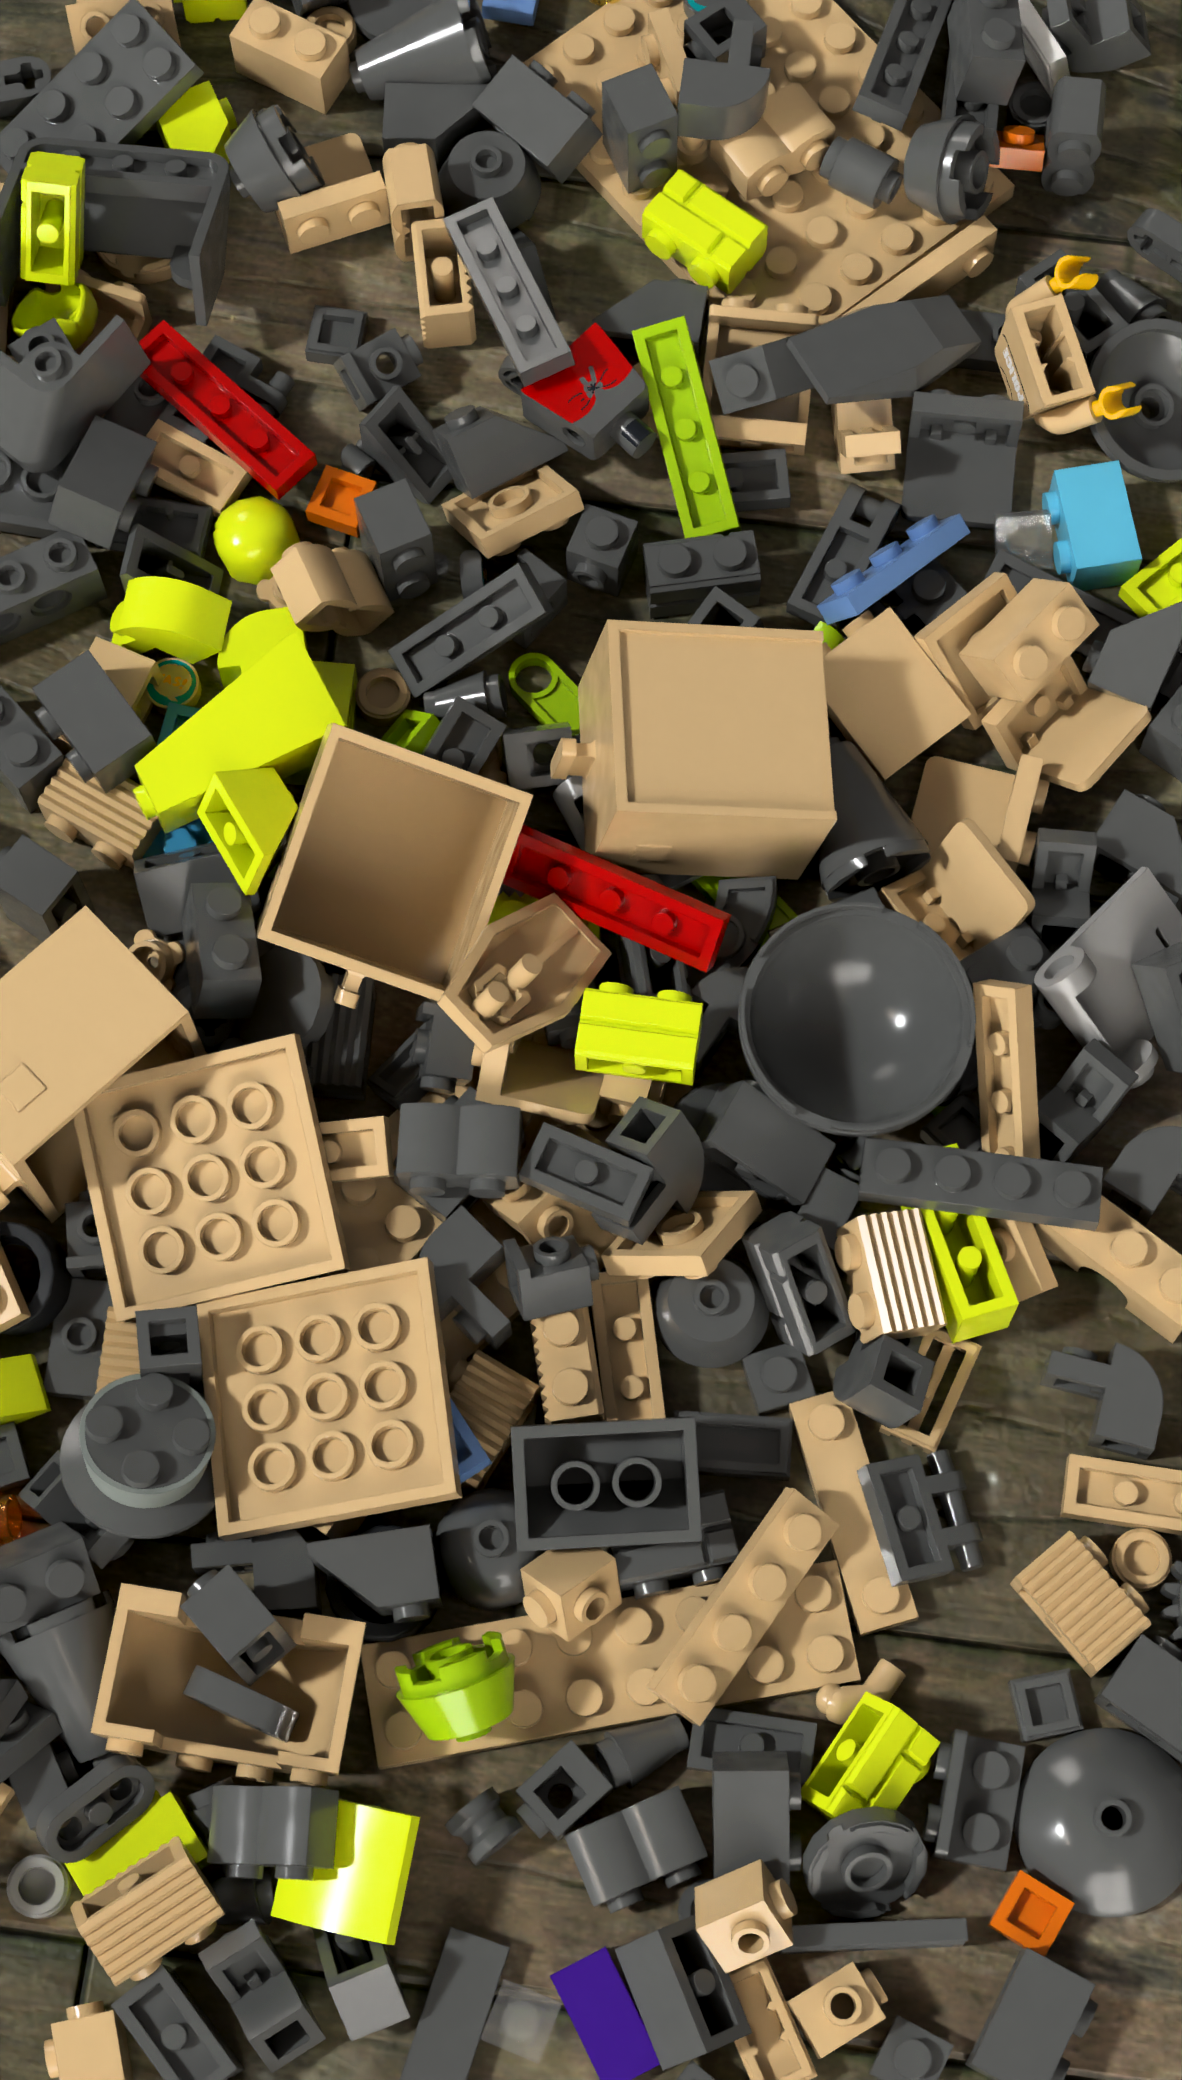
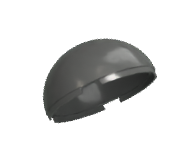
[738,902,976,1137]

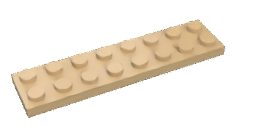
[361,1560,861,1770]

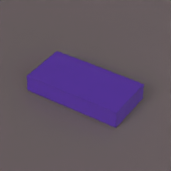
[550,1946,660,2080]

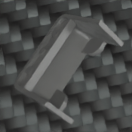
[0,137,231,326]
[0,315,151,473]

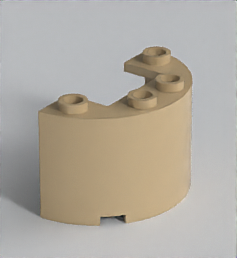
[91,1583,366,1788]

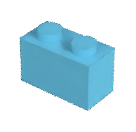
[1042,460,1142,591]

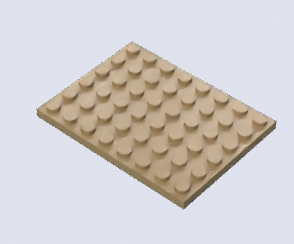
[523,0,1015,326]

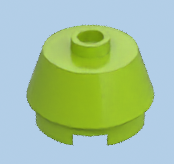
[394,1631,515,1742]

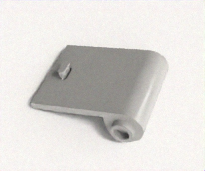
[1034,866,1182,1089]

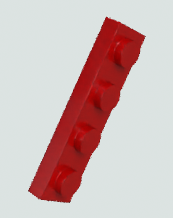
[139,319,318,500]
[502,825,731,973]

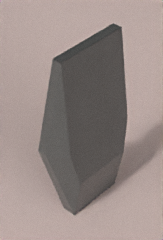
[786,295,982,405]

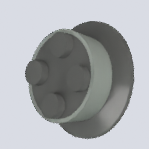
[60,1373,216,1539]

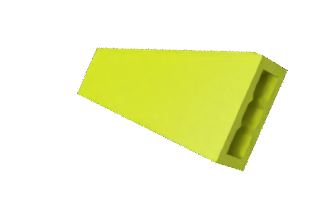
[132,631,346,834]

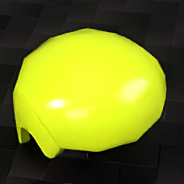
[11,283,98,350]
[213,496,300,585]

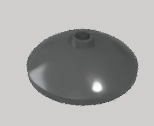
[1088,318,1182,483]
[1013,1728,1182,1918]

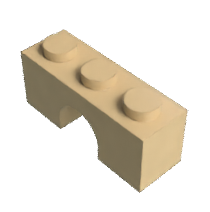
[1034,1195,1182,1344]

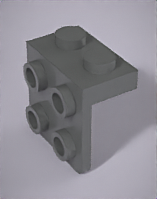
[901,389,1024,530]

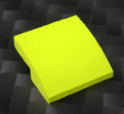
[271,1799,420,1945]

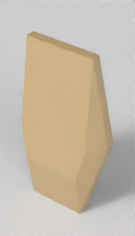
[437,892,612,1054]

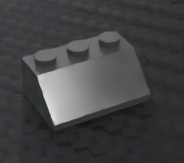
[510,1416,702,1552]

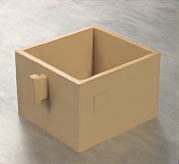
[550,619,837,880]
[255,723,533,1009]
[0,905,207,1223]

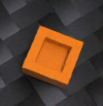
[989,125,1045,172]
[305,465,378,538]
[987,1870,1075,1957]

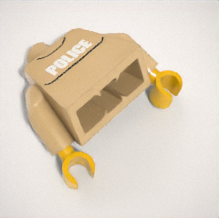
[994,255,1142,435]

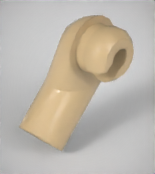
[816,1658,906,1725]

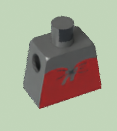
[521,322,657,460]

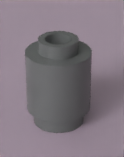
[819,136,903,209]

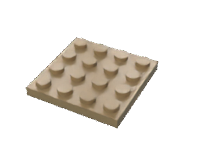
[74,1033,351,1322]
[196,1257,462,1542]

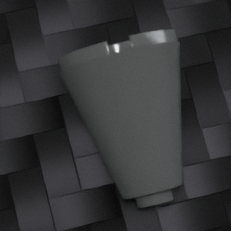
[349,0,498,101]
[816,737,931,902]
[0,1589,121,1768]

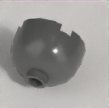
[434,1487,547,1611]

